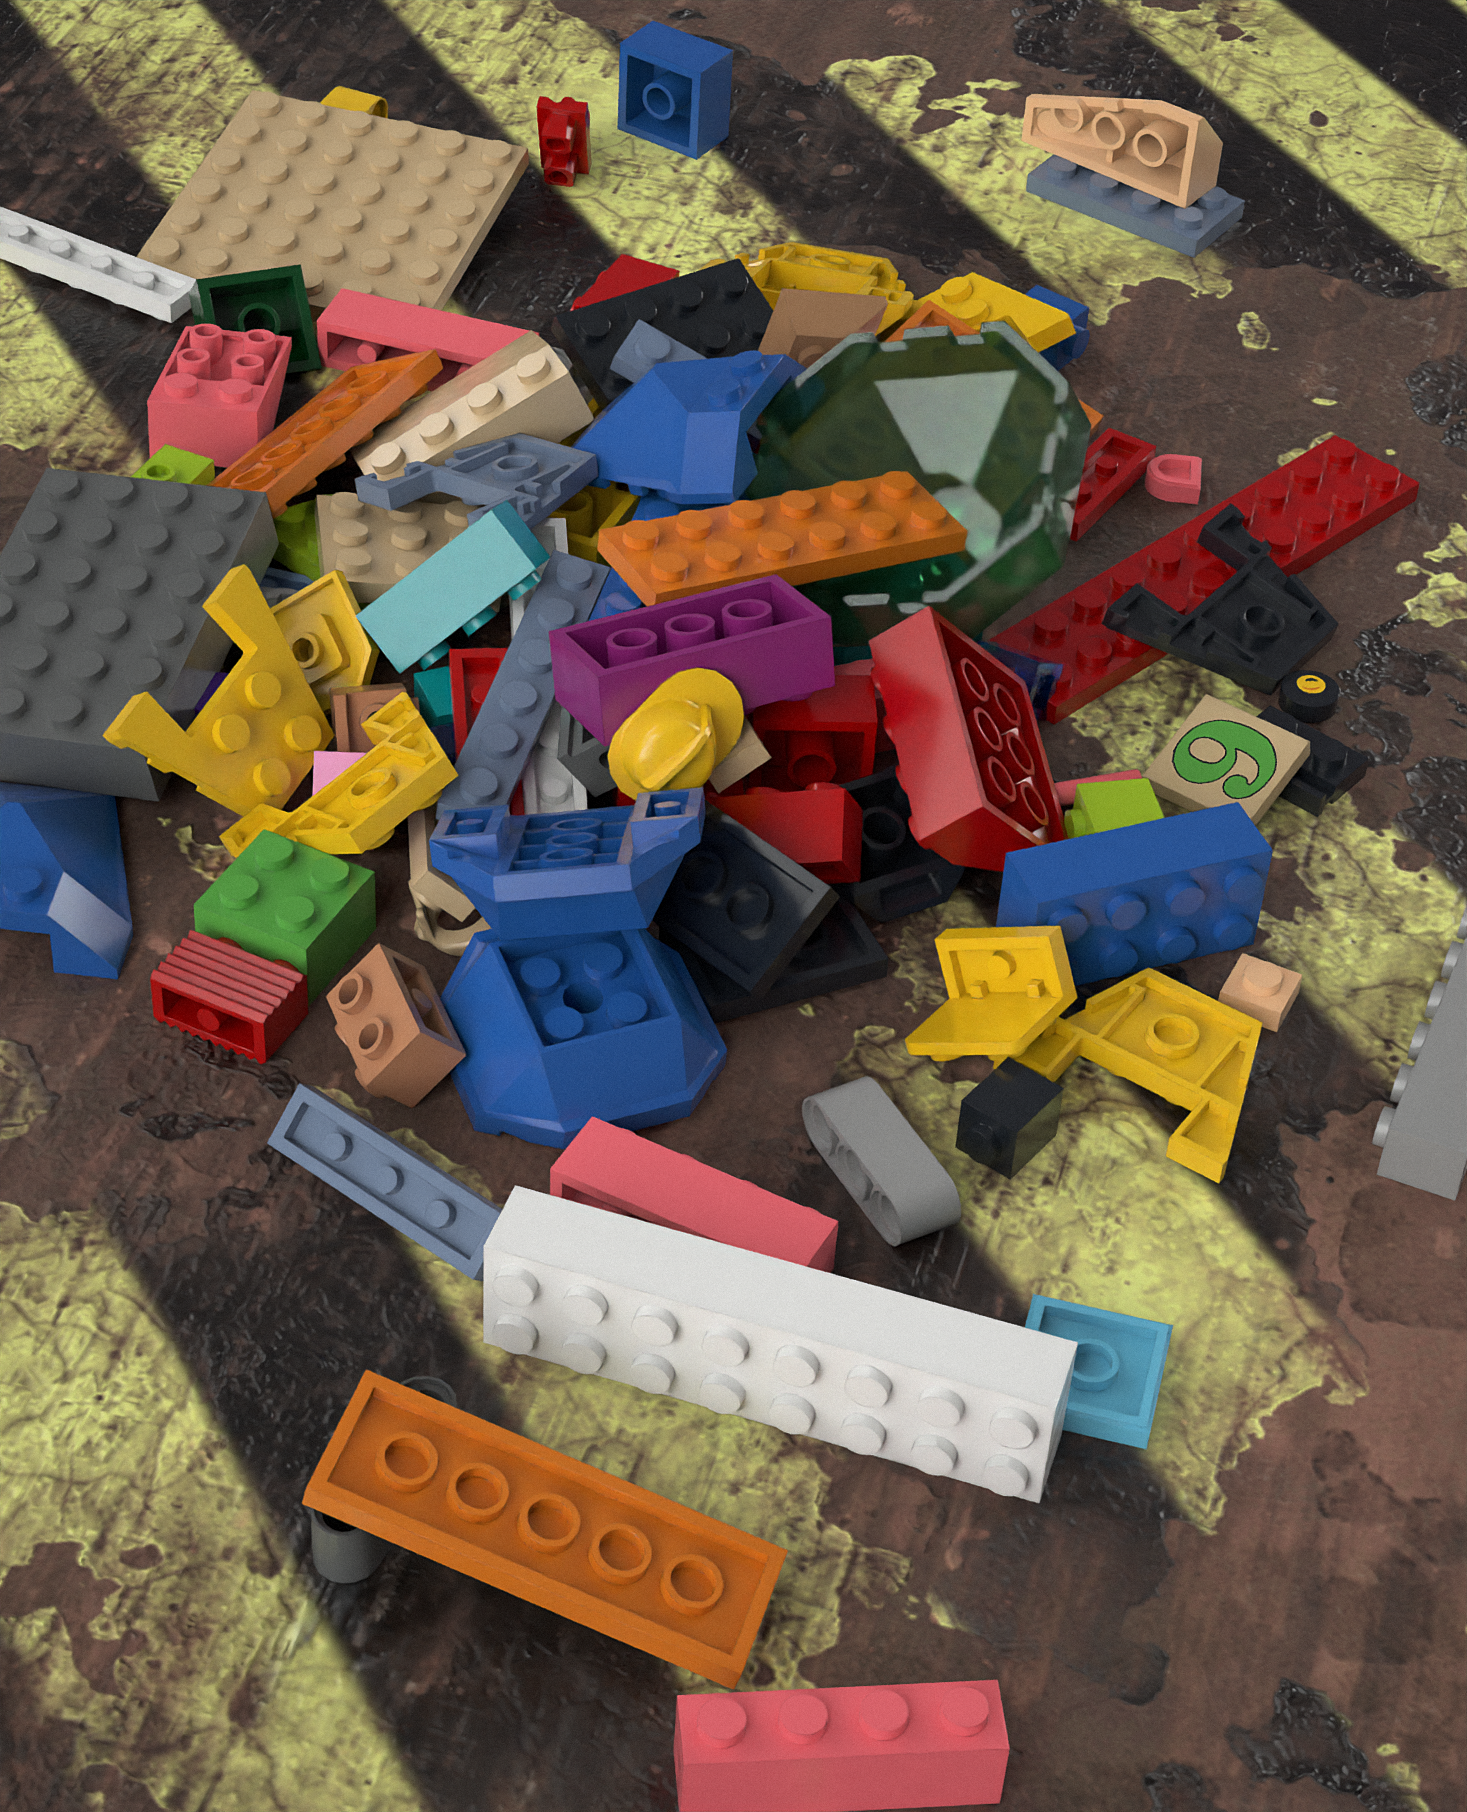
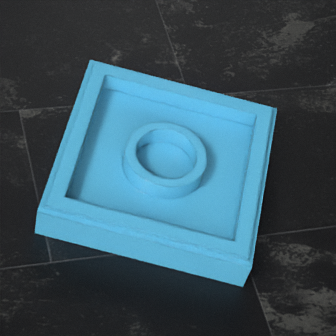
[1025,1294,1173,1449]

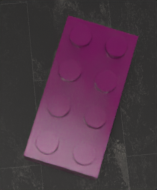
[549,574,835,747]

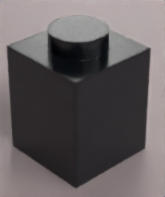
[955,1057,1064,1180]

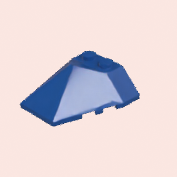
[571,350,823,504]
[0,782,133,979]

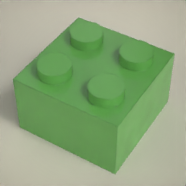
[194,829,376,1006]

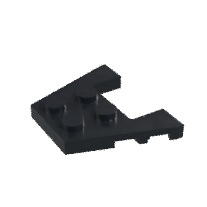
[1102,503,1339,696]

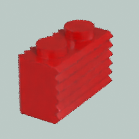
[150,930,309,1064]

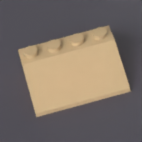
[349,330,595,504]

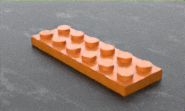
[206,349,444,519]
[597,471,968,606]
[302,1369,788,1690]

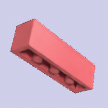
[317,288,539,391]
[550,1116,839,1273]
[674,1680,1010,1812]

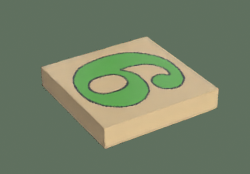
[1142,694,1310,826]

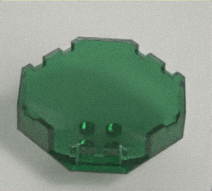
[744,321,1091,647]

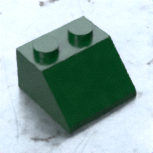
[189,264,322,376]

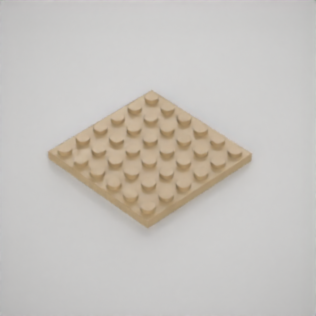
[136,90,529,322]

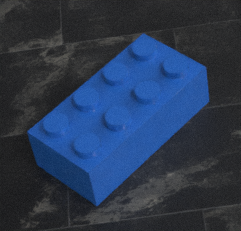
[996,802,1273,986]

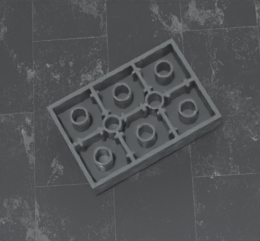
[0,468,279,802]

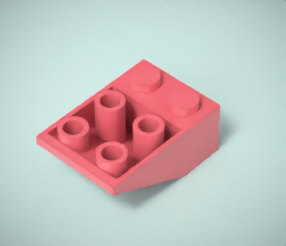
[147,324,292,468]

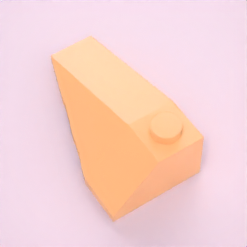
[1021,94,1223,209]

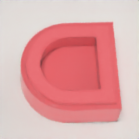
[1145,454,1202,505]

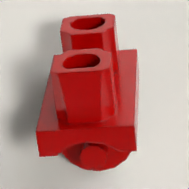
[536,96,592,187]

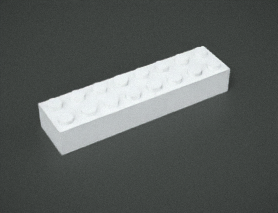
[483,1185,1078,1503]

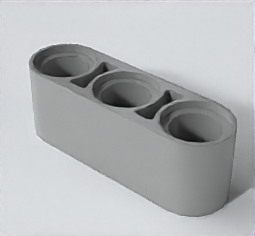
[802,1076,961,1247]

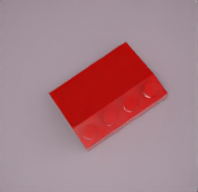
[869,606,1069,872]

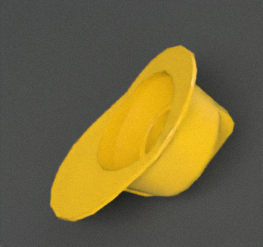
[607,667,744,801]

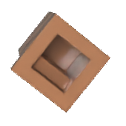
[329,683,420,753]

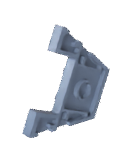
[355,433,599,530]

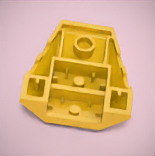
[700,242,914,337]

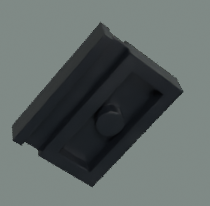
[1256,705,1369,817]

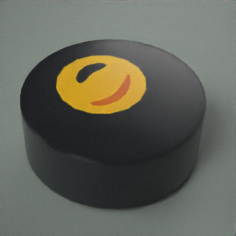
[1278,670,1340,723]

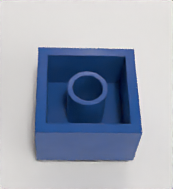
[617,21,733,160]

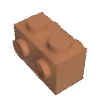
[326,943,466,1108]

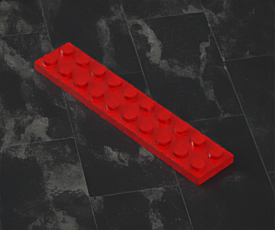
[980,435,1420,725]

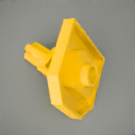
[270,570,380,716]

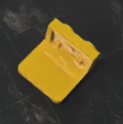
[905,926,1078,1061]

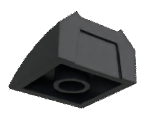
[839,763,965,923]

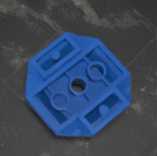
[429,787,706,941]
[440,928,727,1149]

